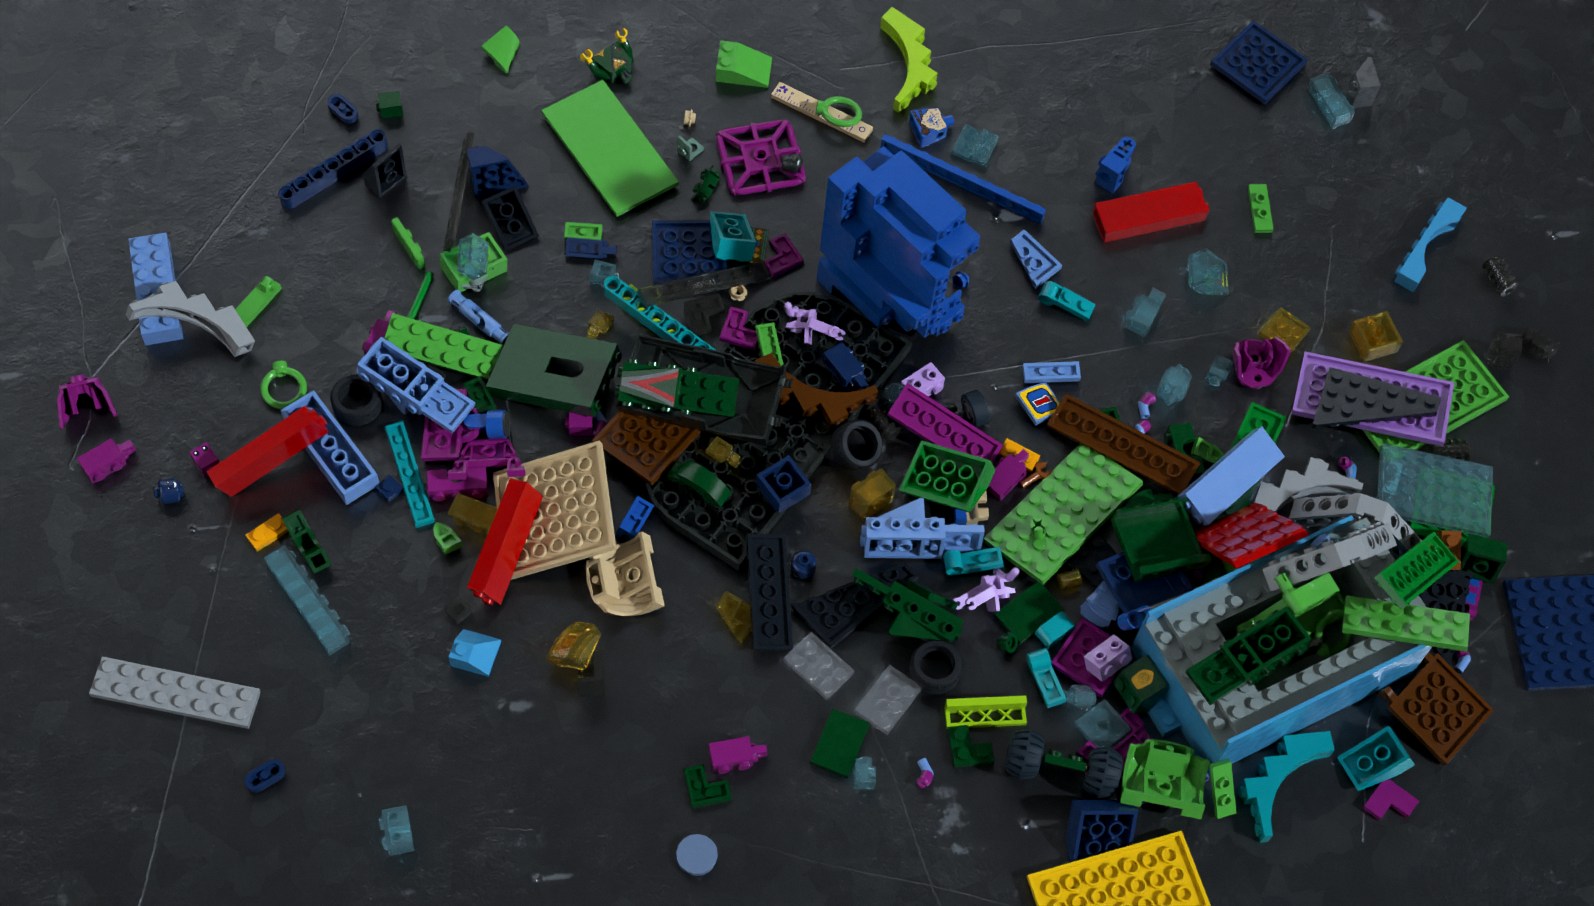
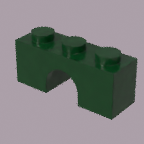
[1164,422,1205,483]

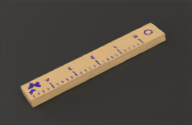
[771,82,873,143]

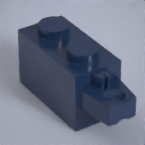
[823,342,868,390]

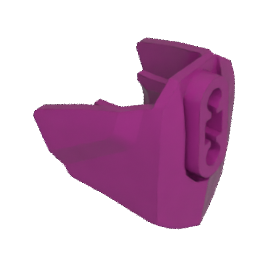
[1232,337,1291,389]
[57,374,117,429]

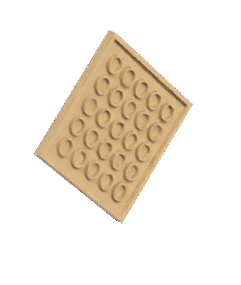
[493,441,616,580]

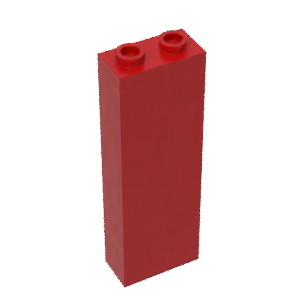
[1092,181,1209,243]
[207,406,329,497]
[467,478,543,606]

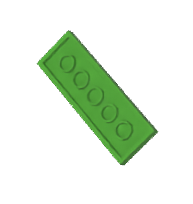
[385,313,503,381]
[1342,595,1470,652]

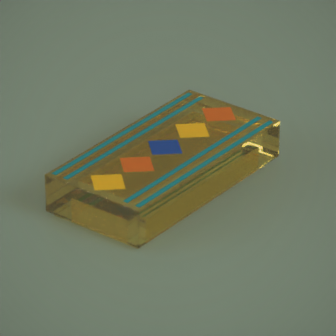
[748,227,769,264]

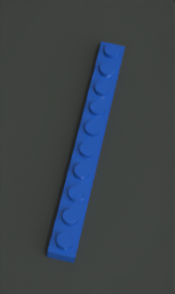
[880,134,1046,224]

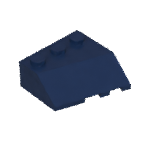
[467,146,529,198]
[1066,800,1138,862]

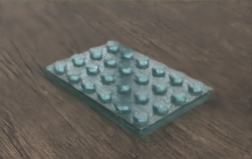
[1377,443,1493,538]

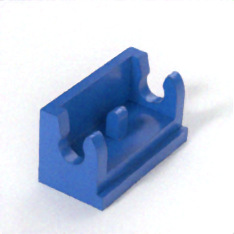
[616,496,654,541]

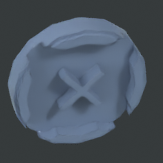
[676,834,718,876]

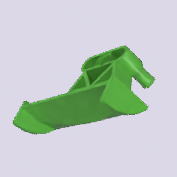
[1237,562,1345,635]

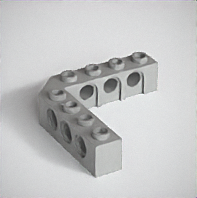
[1289,493,1422,559]
[1262,522,1397,591]

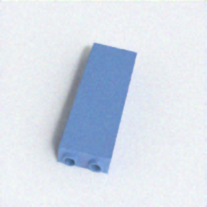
[1177,427,1285,528]

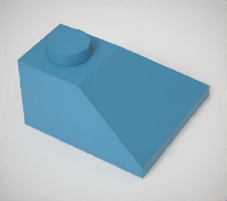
[449,629,502,677]

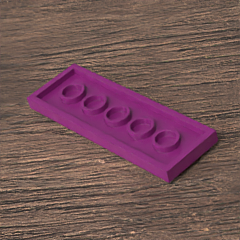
[887,383,1003,463]

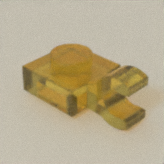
[587,309,614,339]
[706,436,741,468]

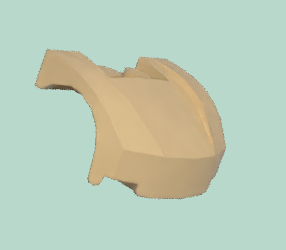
[586,531,665,616]

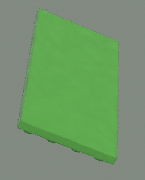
[541,80,679,217]

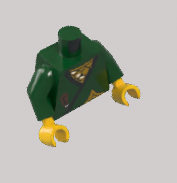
[580,28,634,84]

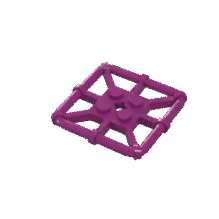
[716,119,806,196]

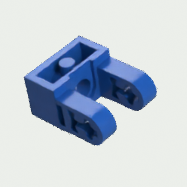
[1095,137,1136,194]

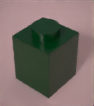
[375,91,403,119]

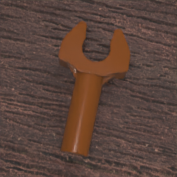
[1019,462,1053,489]

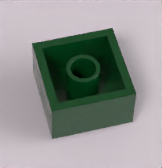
[1456,533,1508,584]

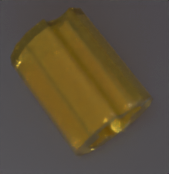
[1057,569,1082,590]

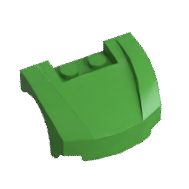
[1120,739,1210,819]

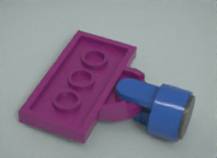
[421,389,510,461]

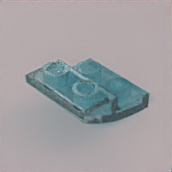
[951,123,999,165]

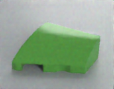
[481,25,520,73]

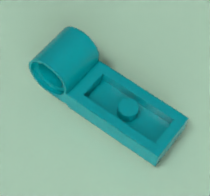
[1038,281,1096,322]
[943,547,1004,576]
[1026,648,1066,708]

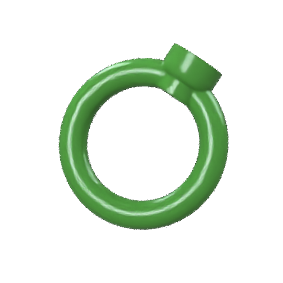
[815,96,862,127]
[260,361,307,409]
[1314,609,1353,659]

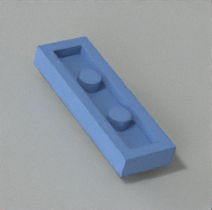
[1022,361,1081,383]

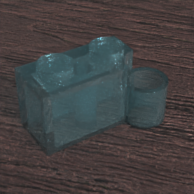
[1125,287,1167,337]

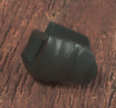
[781,153,803,174]

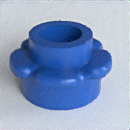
[952,271,969,289]

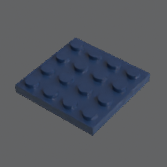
[1210,20,1308,104]
[652,220,728,287]

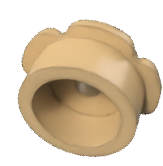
[683,109,696,127]
[729,284,747,301]

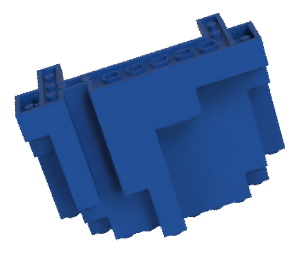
[817,146,981,338]

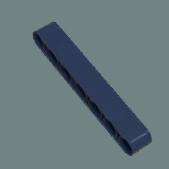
[278,129,388,209]

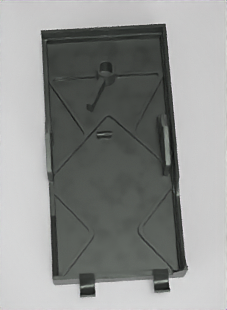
[616,334,793,446]

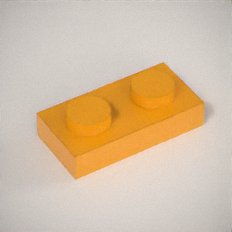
[997,438,1041,473]
[245,513,288,552]

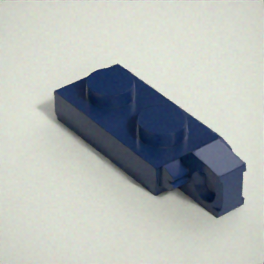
[565,237,617,259]

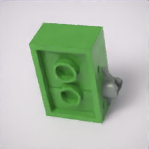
[440,232,507,292]

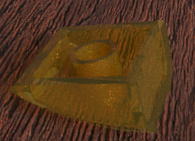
[546,622,601,670]

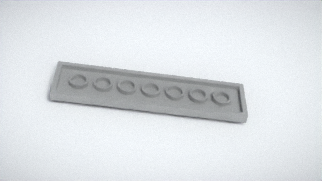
[89,656,261,729]

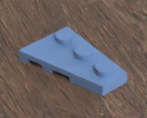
[1010,230,1062,289]

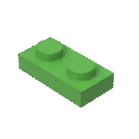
[564,222,603,242]

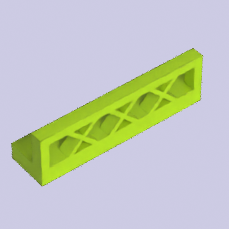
[944,695,1027,729]

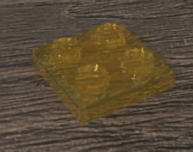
[1258,307,1311,354]

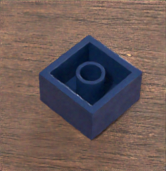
[756,455,812,514]

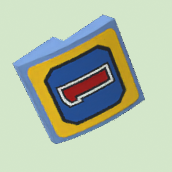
[1015,383,1060,426]

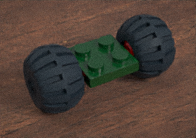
[1005,729,1123,798]

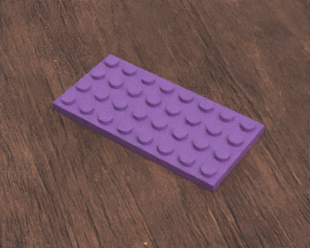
[1292,351,1454,446]

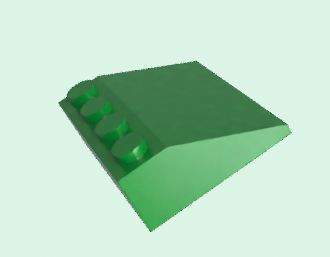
[899,440,996,513]

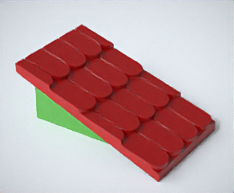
[1194,502,1309,574]

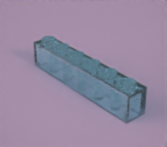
[264,545,350,656]

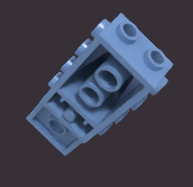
[357,337,475,434]
[860,498,985,559]

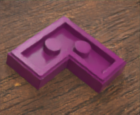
[763,233,804,279]
[719,306,758,351]
[1362,779,1419,820]

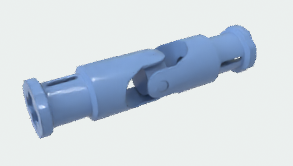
[447,290,510,346]

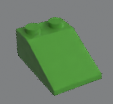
[716,40,772,88]

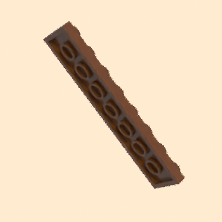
[1047,394,1200,495]

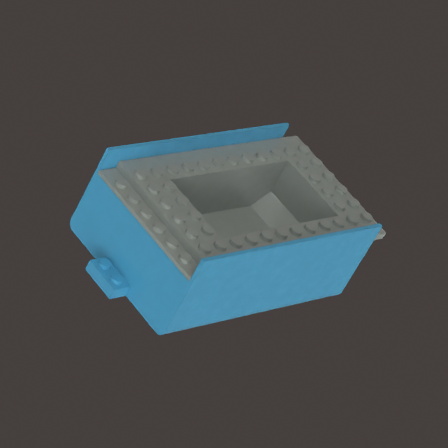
[1132,515,1432,775]

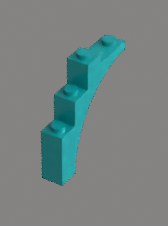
[1238,731,1335,843]

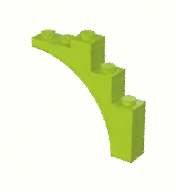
[880,7,938,113]

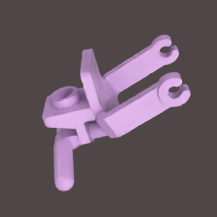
[784,302,845,345]
[952,567,1019,612]

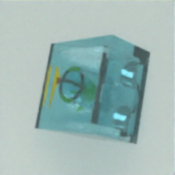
[1187,248,1229,295]

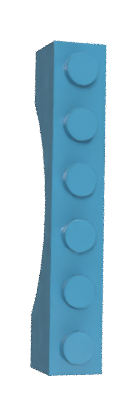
[1394,197,1467,292]

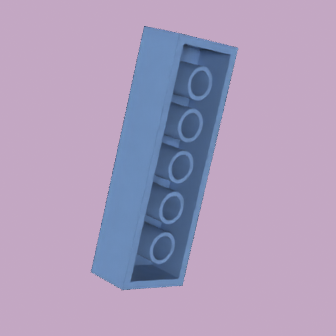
[129,232,184,346]
[281,390,379,505]

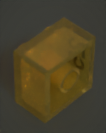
[1348,311,1403,362]
[849,468,896,522]

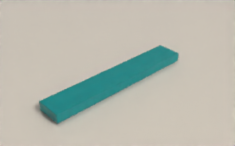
[384,421,435,528]

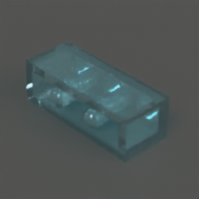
[1307,72,1355,129]

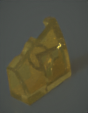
[716,591,751,643]

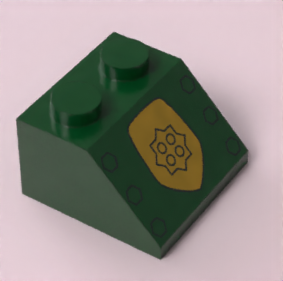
[1113,655,1169,714]

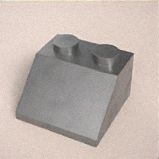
[1346,57,1381,108]

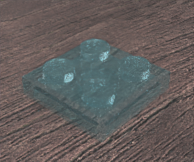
[1074,699,1131,748]

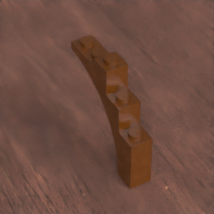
[754,353,879,428]

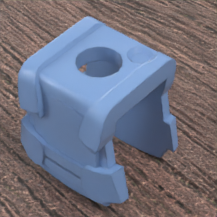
[1080,581,1119,629]

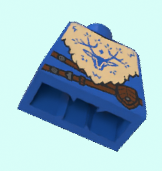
[909,108,954,148]

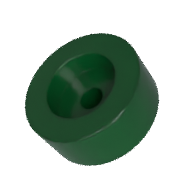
[997,632,1018,653]

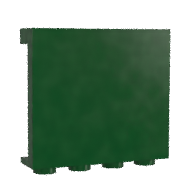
[1111,498,1212,582]

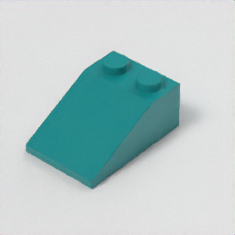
[710,211,756,262]
[1337,725,1415,791]

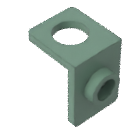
[677,136,704,161]

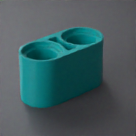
[1035,611,1076,649]

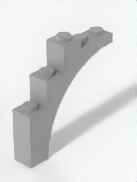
[125,281,255,357]
[1253,457,1364,512]

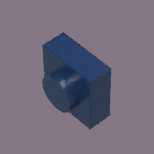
[375,475,403,502]

